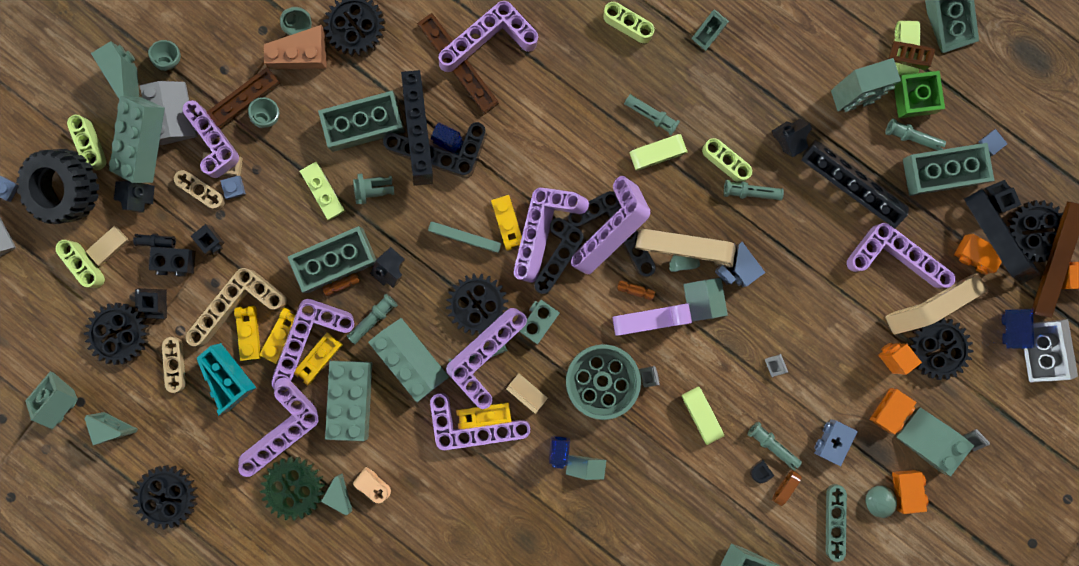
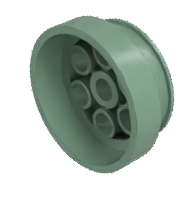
[566,344,641,420]

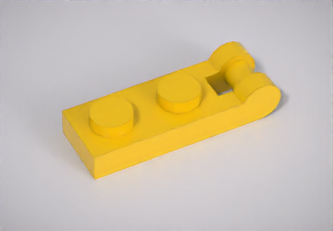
[491,195,522,251]
[234,305,261,361]
[259,308,299,364]
[294,332,343,386]
[456,402,512,429]

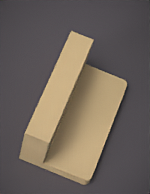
[506,373,548,414]

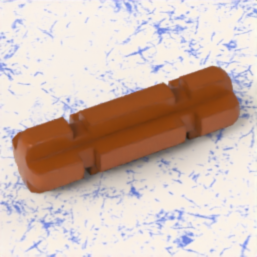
[322,273,360,296]
[617,281,655,300]

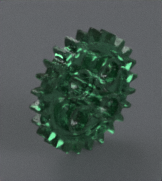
[260,456,325,521]

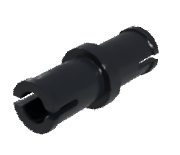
[133,233,176,248]

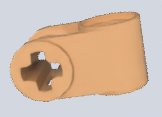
[353,467,391,503]

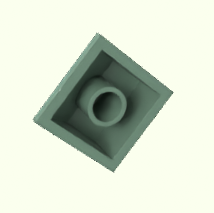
[25,371,78,429]

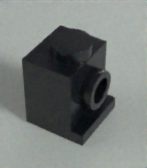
[191,224,224,255]

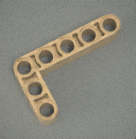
[635,229,736,268]
[186,268,287,346]
[885,273,987,335]

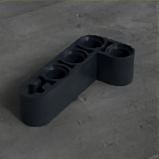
[535,218,583,294]

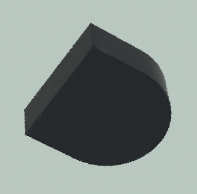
[750,459,774,483]

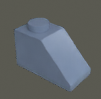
[732,242,765,287]

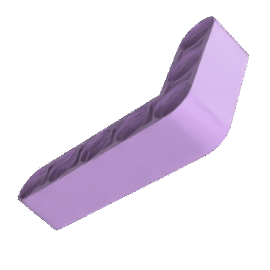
[439,1,538,72]
[571,176,650,275]
[514,188,589,283]
[847,223,955,288]
[272,299,354,392]
[446,308,527,409]
[238,378,318,477]
[430,393,530,450]

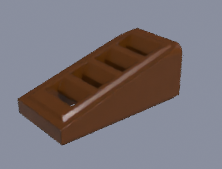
[888,41,935,70]

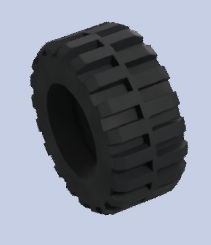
[16,149,99,224]

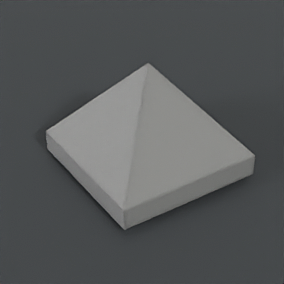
[765,354,788,377]
[640,366,660,387]
[962,429,990,451]

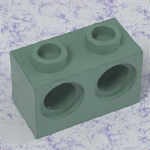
[519,300,560,344]

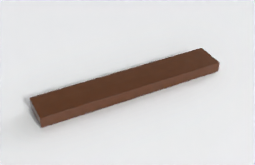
[417,13,499,114]
[1031,201,1079,318]

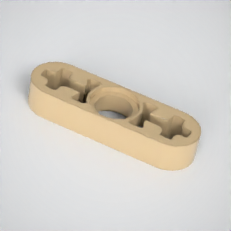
[174,170,225,210]
[162,337,186,393]

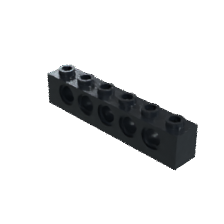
[401,70,433,186]
[801,139,909,229]

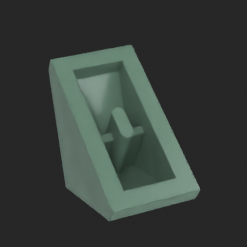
[691,9,729,51]
[566,455,606,480]
[321,473,353,515]

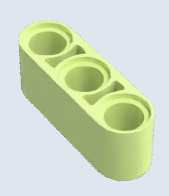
[603,2,654,43]
[895,21,920,75]
[67,115,106,170]
[629,134,687,171]
[702,138,752,183]
[56,240,105,288]
[681,386,724,445]

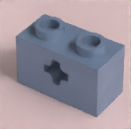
[814,419,858,466]

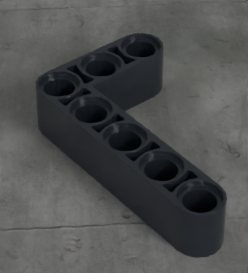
[383,122,487,178]
[964,189,1040,284]
[568,191,656,278]

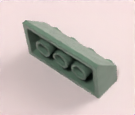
[368,318,449,402]

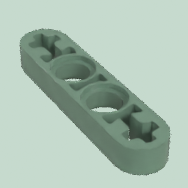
[428,222,501,253]
[826,484,847,562]

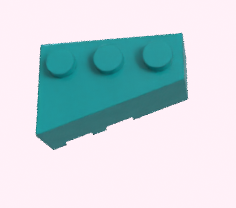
[197,343,256,416]

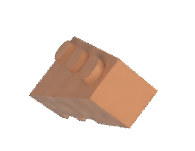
[264,25,326,69]

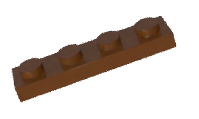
[207,67,280,128]

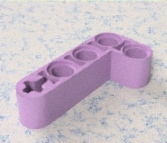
[183,100,239,178]
[612,303,692,336]

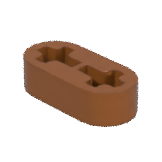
[772,470,801,506]

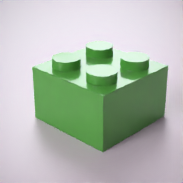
[894,71,945,118]

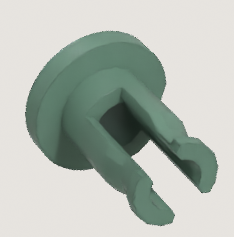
[353,173,394,204]

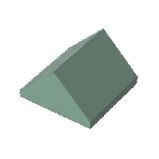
[683,278,728,321]
[85,412,138,445]

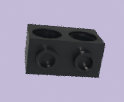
[149,247,196,277]

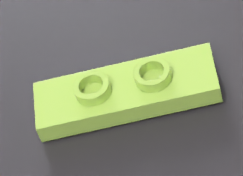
[300,162,345,220]

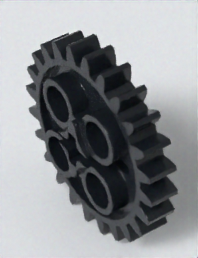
[323,0,386,57]
[1007,200,1063,262]
[446,273,509,335]
[84,303,150,365]
[908,318,974,380]
[132,465,199,530]

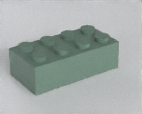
[831,58,901,112]
[318,91,406,152]
[109,96,165,183]
[903,143,995,196]
[288,226,376,293]
[325,360,372,441]

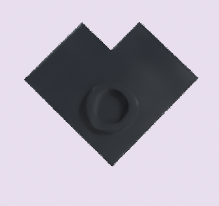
[772,119,812,157]
[985,180,1022,214]
[114,181,155,213]
[370,247,405,288]
[135,288,167,319]

